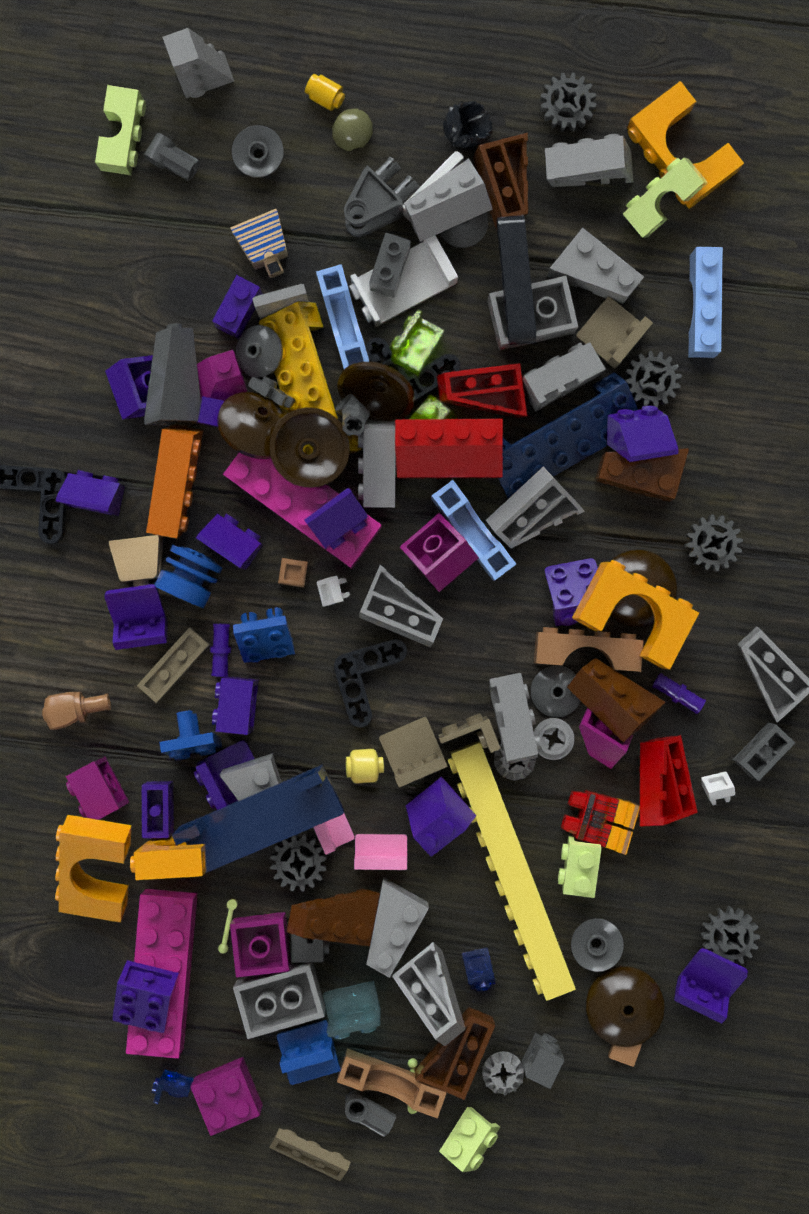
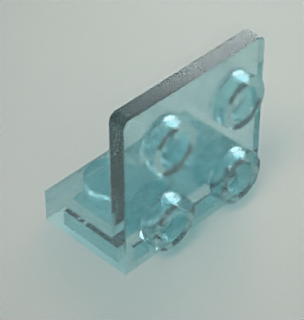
[323,981,381,1039]

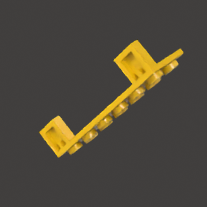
[259,301,362,455]

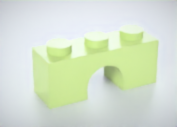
[95,85,146,175]
[623,158,708,238]

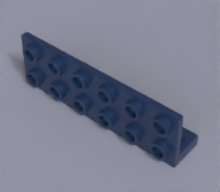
[498,372,638,499]
[172,764,344,873]

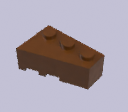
[473,132,528,231]
[595,448,689,502]
[567,658,665,743]
[287,888,380,946]
[415,1007,495,1100]

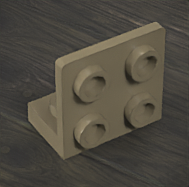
[576,297,653,369]
[438,714,501,753]
[379,717,448,787]

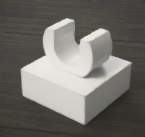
[317,576,350,607]
[701,772,735,805]

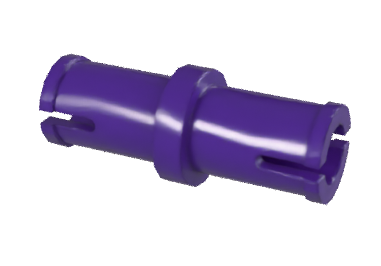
[210,623,231,677]
[652,673,706,714]

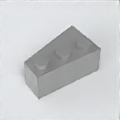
[163,28,234,98]
[545,134,633,187]
[404,158,492,242]
[547,228,644,305]
[522,342,606,412]
[358,420,395,508]
[486,467,585,548]
[359,565,443,647]
[738,626,809,722]
[489,673,542,765]
[220,753,281,801]
[366,877,429,978]
[392,943,466,1046]

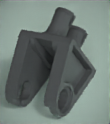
[344,157,419,238]

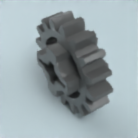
[540,73,596,132]
[624,351,682,407]
[684,515,743,572]
[270,834,327,892]
[701,906,760,964]

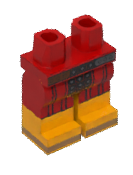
[561,790,640,855]

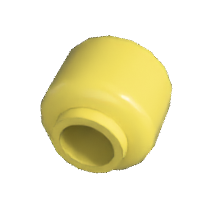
[346,749,384,783]

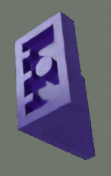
[113,960,179,1033]

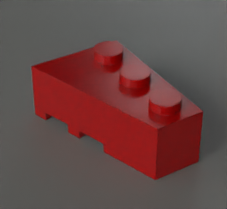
[437,363,527,418]
[640,735,698,826]

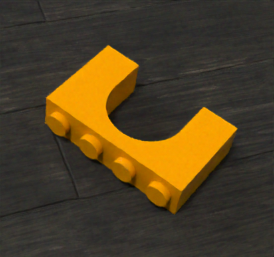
[627,81,744,209]
[572,560,699,669]
[55,815,132,922]
[130,835,206,880]

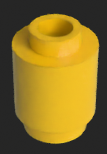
[305,74,345,111]

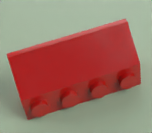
[395,419,503,478]

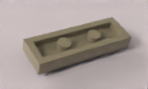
[137,627,210,703]
[269,1128,351,1181]

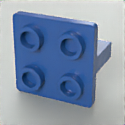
[277,1020,340,1085]

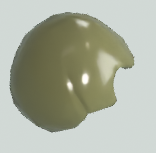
[332,108,373,151]

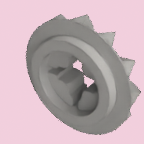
[533,718,574,760]
[494,743,536,781]
[482,1052,524,1095]

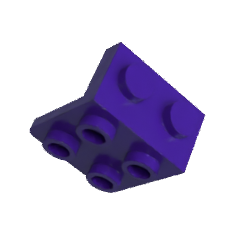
[545,558,598,626]
[104,584,168,650]
[194,740,255,810]
[674,948,748,1024]

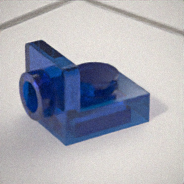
[462,947,496,991]
[151,1070,194,1104]

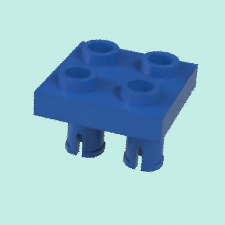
[233,607,295,663]
[159,711,222,760]

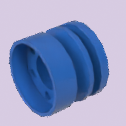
[154,545,223,608]

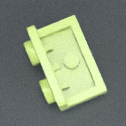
[558,836,601,898]
[439,1107,500,1172]

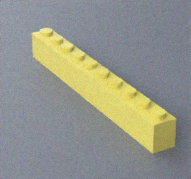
[448,741,576,1001]

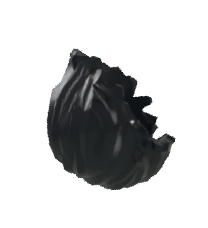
[443,101,493,149]

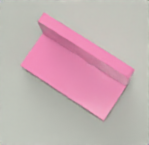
[313,814,355,855]
[354,834,407,870]

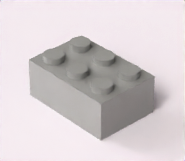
[488,276,578,351]
[233,962,326,1039]

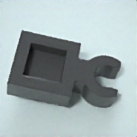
[248,376,295,409]

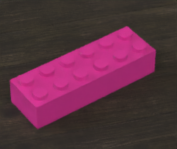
[223,453,382,569]
[126,889,198,1058]

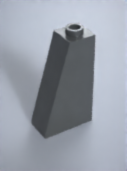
[144,323,201,426]

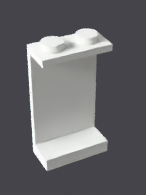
[349,235,458,327]

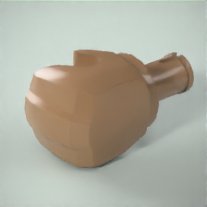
[42,691,111,730]

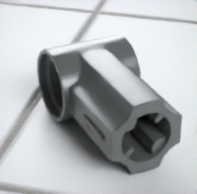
[144,133,200,182]
[335,394,370,436]
[345,1090,396,1137]

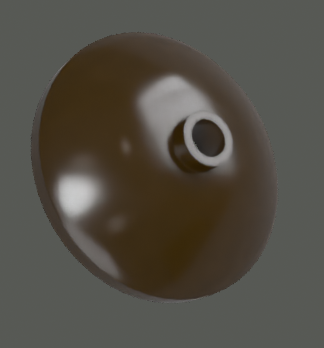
[337,362,415,422]
[217,392,289,459]
[269,407,350,488]
[610,550,677,627]
[586,966,665,1047]

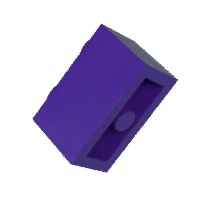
[212,275,263,340]
[142,781,174,838]

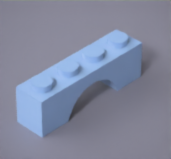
[688,247,723,358]
[316,265,369,369]
[431,480,516,581]

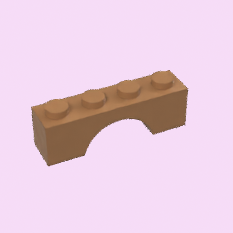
[534,627,643,672]
[337,1048,446,1118]

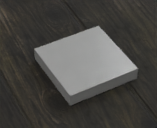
[252,284,309,319]

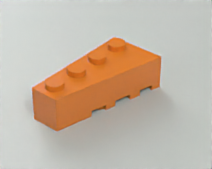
[146,425,203,539]

